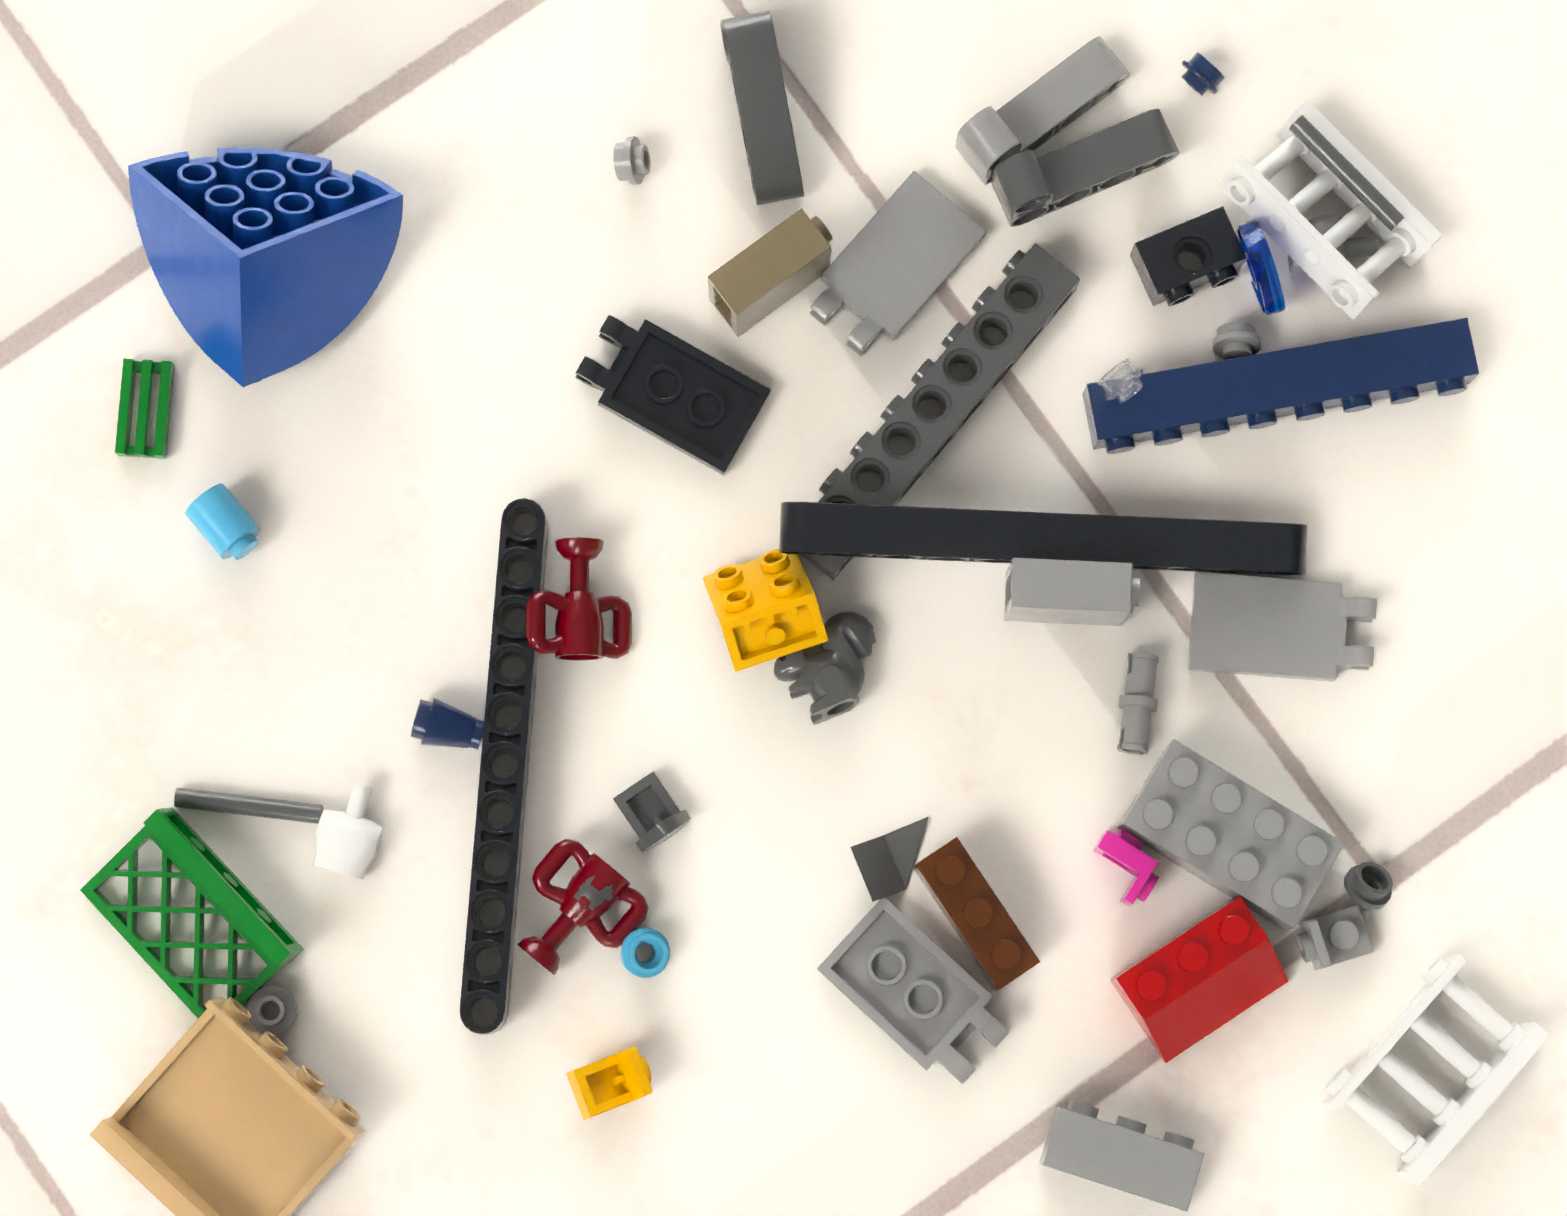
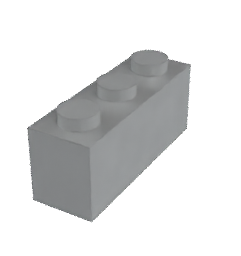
[1039,1100,1205,1212]

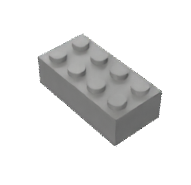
[1117,739,1345,931]

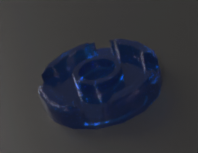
[1237,219,1285,315]

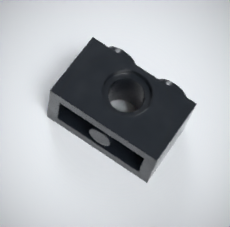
[1130,206,1247,307]

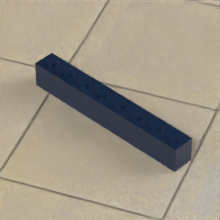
[1082,318,1479,454]

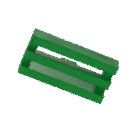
[115,358,174,459]

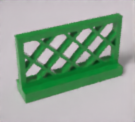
[80,807,304,1018]

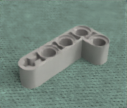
[955,36,1130,185]

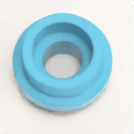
[620,928,670,978]

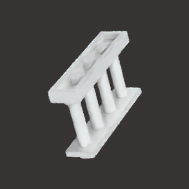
[1218,100,1443,320]
[1321,954,1551,1186]

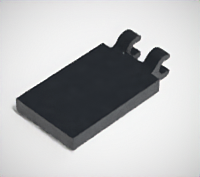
[575,315,771,476]

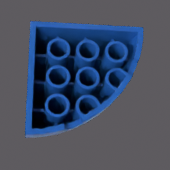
[128,148,403,387]

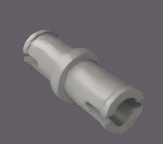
[1117,652,1159,755]

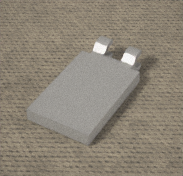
[810,171,987,357]
[1188,572,1377,682]
[817,898,1009,1084]

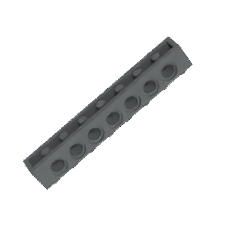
[803,243,1080,581]

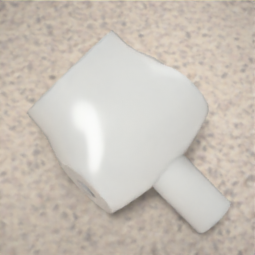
[313,784,383,879]

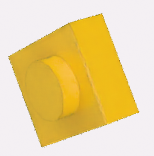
[566,1046,653,1120]

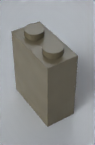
[707,208,833,337]

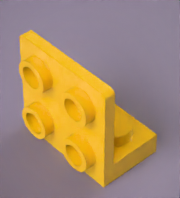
[703,549,828,672]

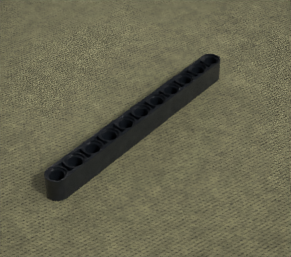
[460,498,549,1035]
[779,502,1307,575]

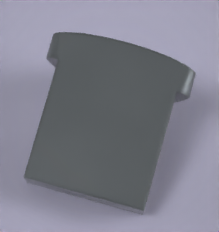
[613,771,691,852]

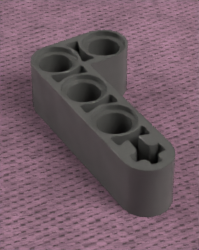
[720,11,804,206]
[991,109,1180,227]

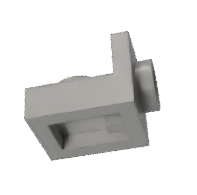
[1296,905,1374,970]

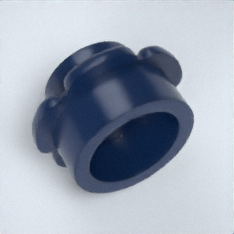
[1181,52,1225,96]

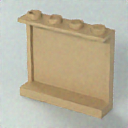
[89,996,366,1216]

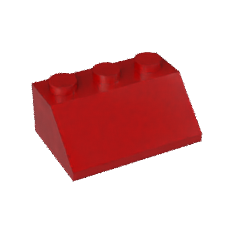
[1110,896,1289,1063]

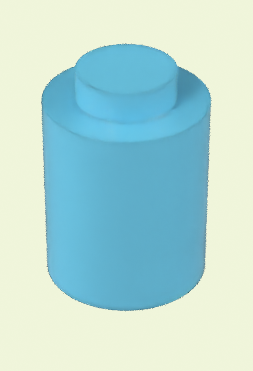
[185,483,260,560]

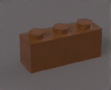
[913,837,1040,991]

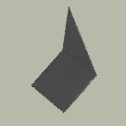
[850,817,928,902]

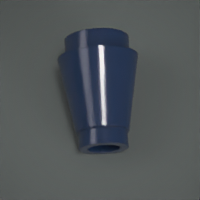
[410,698,484,750]

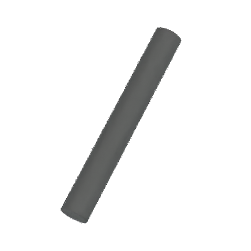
[1289,115,1405,231]
[174,788,324,824]

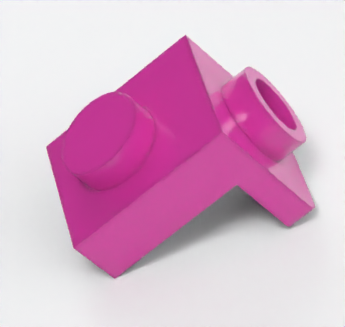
[1093,829,1159,906]

